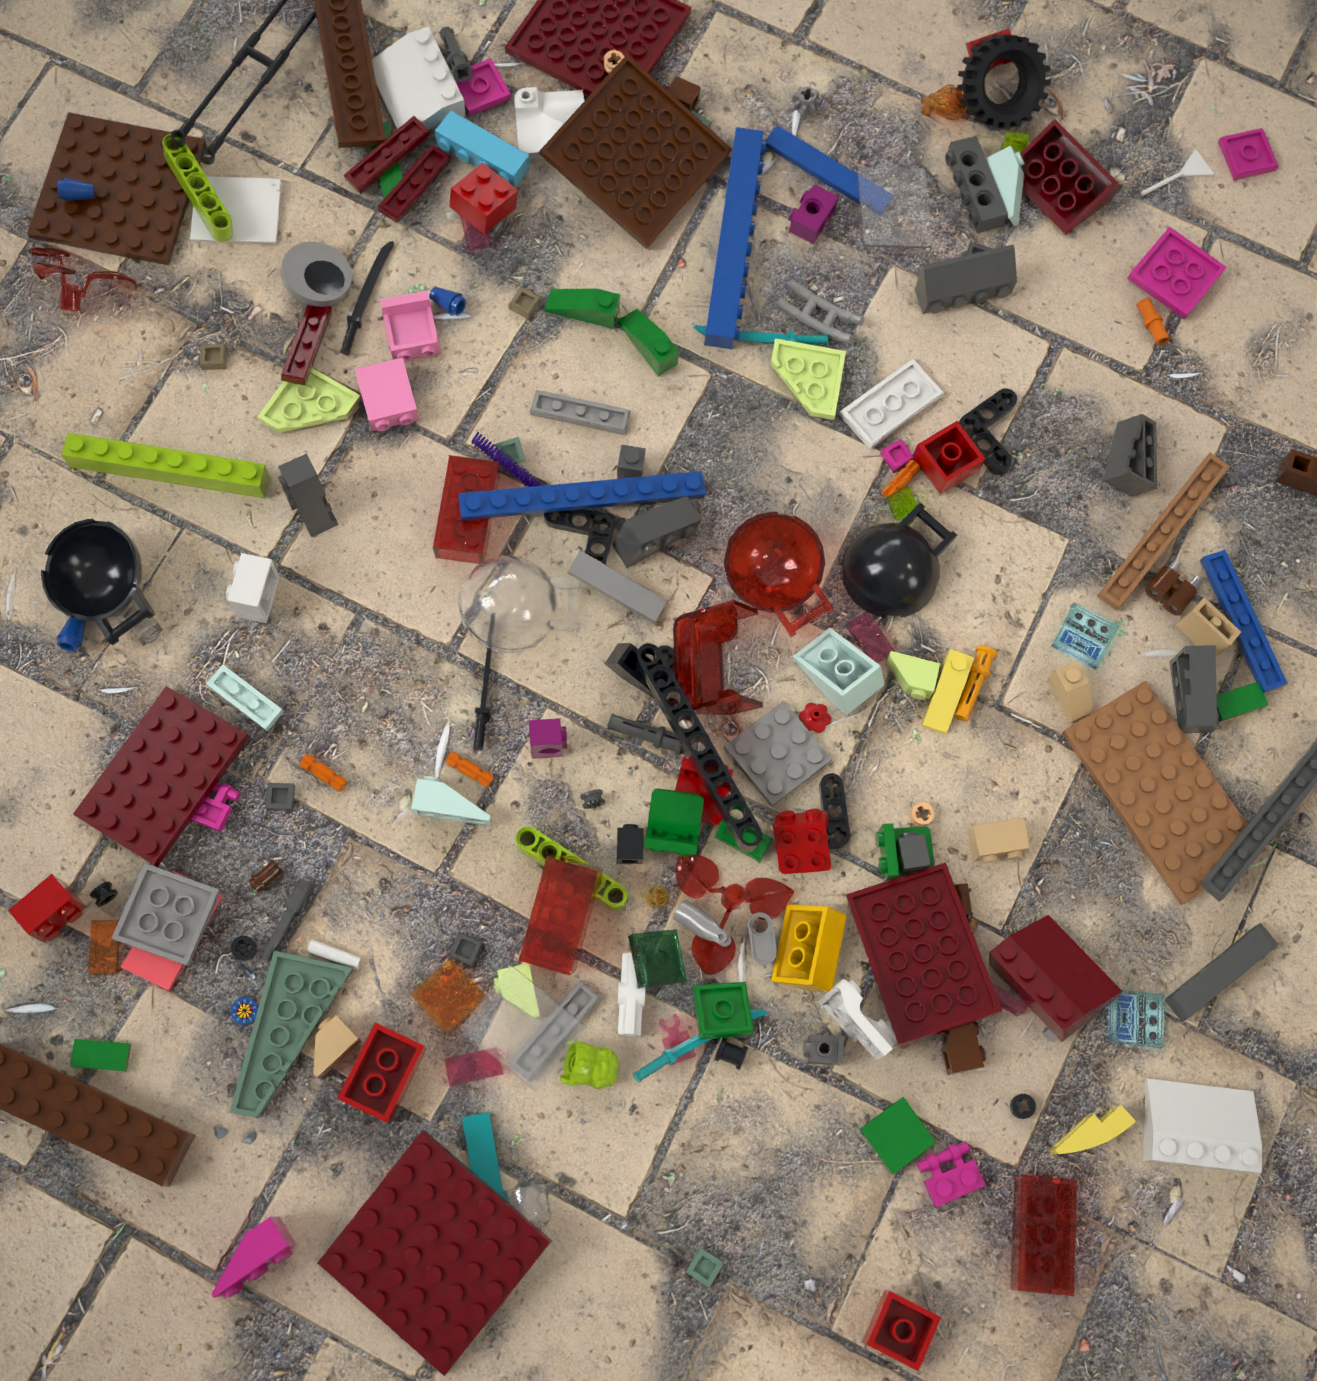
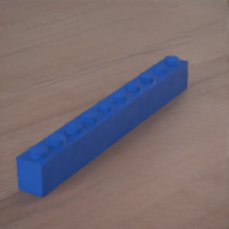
[704,127,767,349]

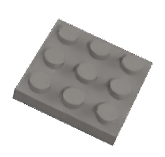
[724,701,832,807]
[111,863,221,967]

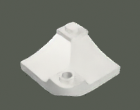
[514,87,584,159]
[818,979,897,1061]

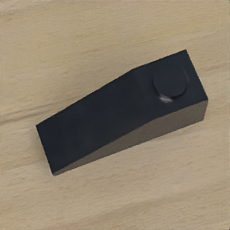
[604,643,686,707]

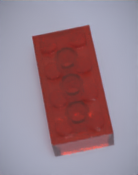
[433,455,500,565]
[519,855,603,976]
[1010,1174,1077,1296]

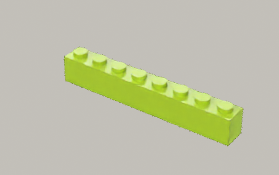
[62,433,270,498]

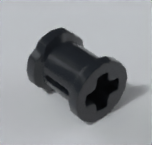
[714,1038,748,1070]

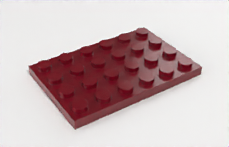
[73,686,250,867]
[846,862,1002,1046]

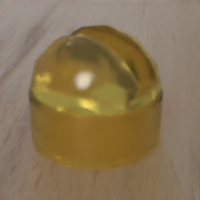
[646,886,669,908]

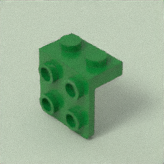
[644,788,704,856]
[875,823,935,882]

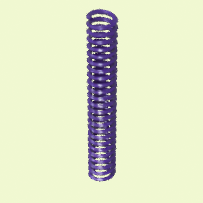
[471,432,544,487]

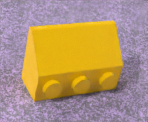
[771,904,847,993]

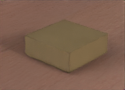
[508,287,541,320]
[200,343,227,370]

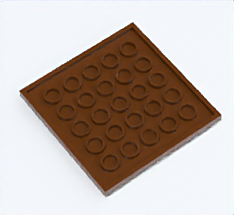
[538,54,733,249]
[27,112,207,266]

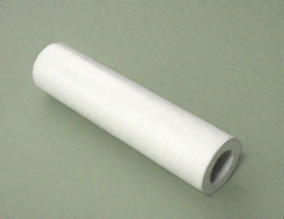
[307,939,362,970]

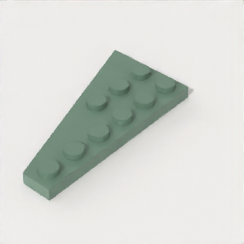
[230,951,353,1118]

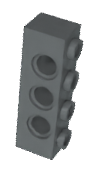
[945,135,1008,233]

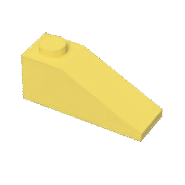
[922,649,974,734]

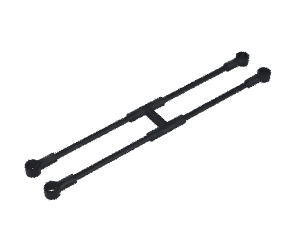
[171,0,316,165]

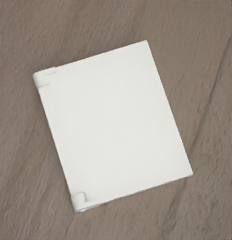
[190,176,282,244]

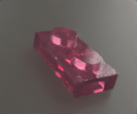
[444,1047,504,1087]

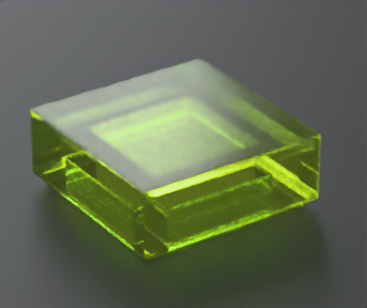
[1001,132,1029,153]
[886,486,917,520]

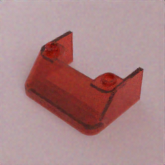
[673,600,763,715]

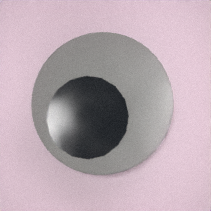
[281,242,352,307]

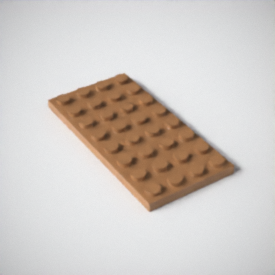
[1062,681,1266,905]

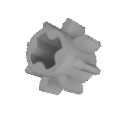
[792,86,821,116]

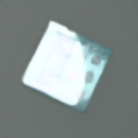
[1051,603,1119,670]
[1108,990,1164,1049]

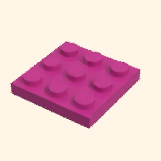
[1127,226,1227,319]

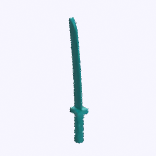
[694,325,828,344]
[633,1009,767,1083]

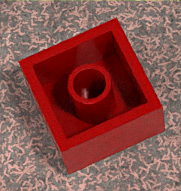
[449,163,518,235]
[913,421,986,495]
[8,874,87,943]
[862,1290,941,1371]

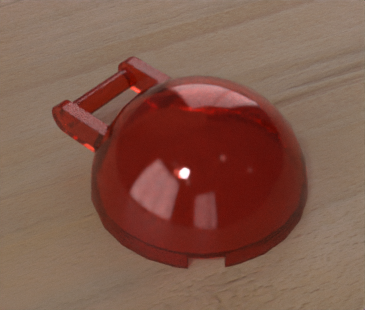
[724,512,834,637]

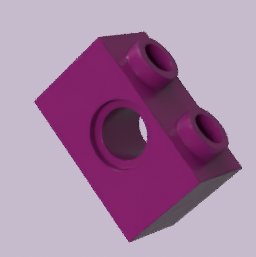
[788,184,839,244]
[529,718,567,759]

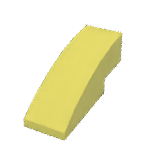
[1049,1105,1136,1155]

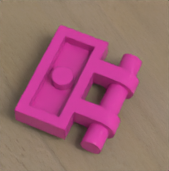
[191,783,241,833]
[916,1141,986,1207]

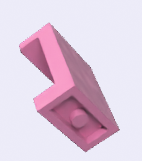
[380,291,441,362]
[355,357,419,431]

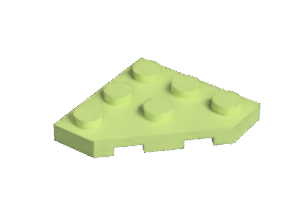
[770,339,846,420]
[257,368,361,433]

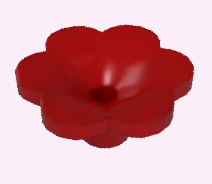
[799,702,831,733]

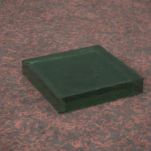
[628,929,687,989]

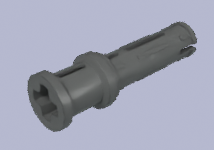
[439,26,473,82]
[607,713,682,756]

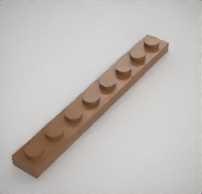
[1097,452,1230,611]

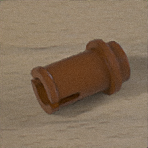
[248,860,283,893]
[955,883,973,917]

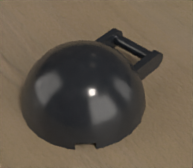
[841,503,958,618]
[41,519,155,645]

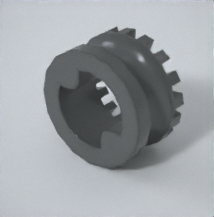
[580,789,605,809]

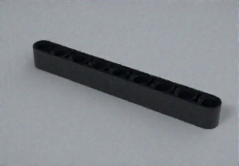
[636,643,763,852]

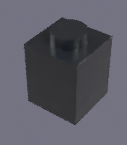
[616,824,644,864]

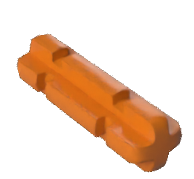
[882,460,921,501]
[446,751,494,788]
[300,754,347,792]

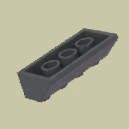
[914,245,1017,314]

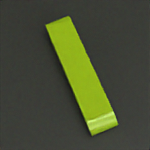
[163,134,233,242]
[516,826,627,911]

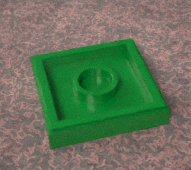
[692,982,754,1040]
[859,1097,936,1175]

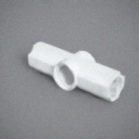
[617,953,646,1037]

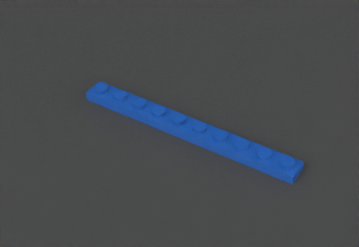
[458,471,706,521]

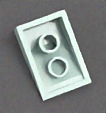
[792,628,884,715]

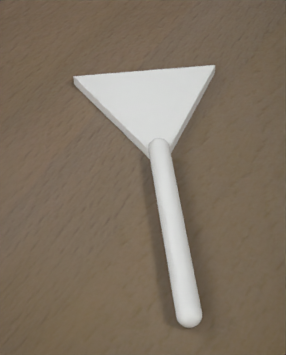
[1141,148,1215,196]

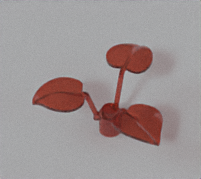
[28,247,136,311]
[675,855,794,975]

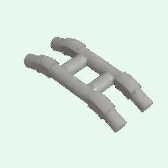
[775,278,865,344]

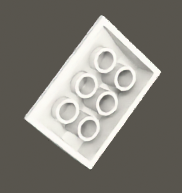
[372,26,466,130]
[1143,1078,1262,1174]

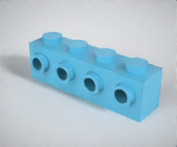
[435,110,530,188]

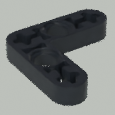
[959,388,1017,475]
[544,509,614,565]
[774,773,850,850]

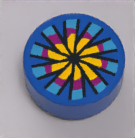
[231,997,259,1025]

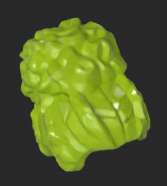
[560,1041,620,1089]

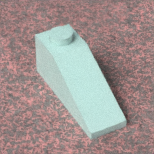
[986,146,1025,226]
[411,776,492,826]

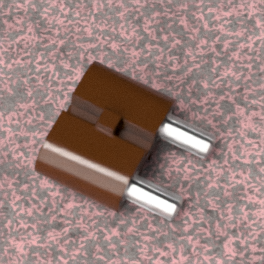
[1145,560,1201,615]

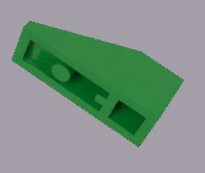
[545,288,620,329]
[617,309,679,376]

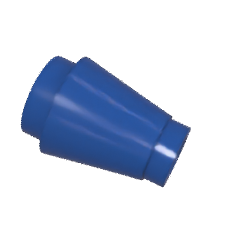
[57,177,94,202]
[429,286,466,316]
[57,617,86,652]

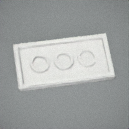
[839,359,944,450]

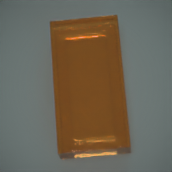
[88,920,120,975]

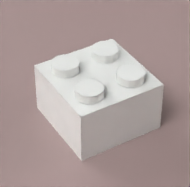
[226,553,280,623]

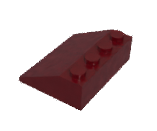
[1020,119,1121,235]
[989,915,1123,1042]

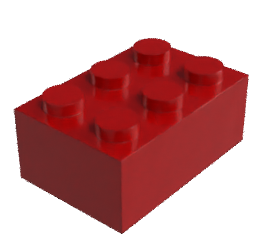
[337,1022,427,1124]

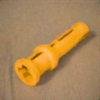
[953,645,998,721]

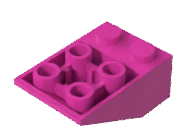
[211,1216,297,1299]

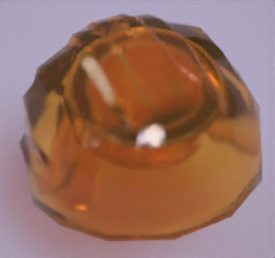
[921,84,967,120]

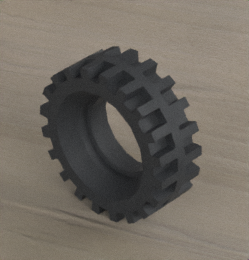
[957,34,1051,129]

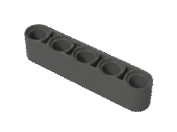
[1165,923,1278,1022]

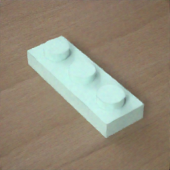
[206,665,284,731]

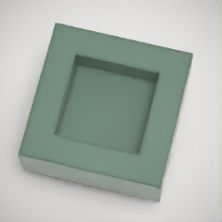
[495,437,526,467]
[685,1247,724,1288]

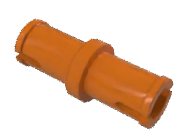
[1136,298,1170,346]

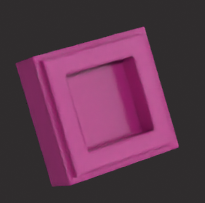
[880,439,915,473]

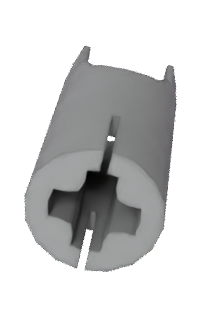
[673,900,731,947]

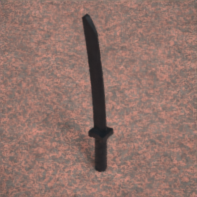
[340,241,394,355]
[473,612,495,750]

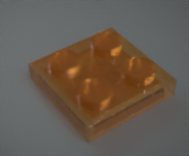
[410,957,487,1035]

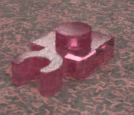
[659,1014,696,1066]

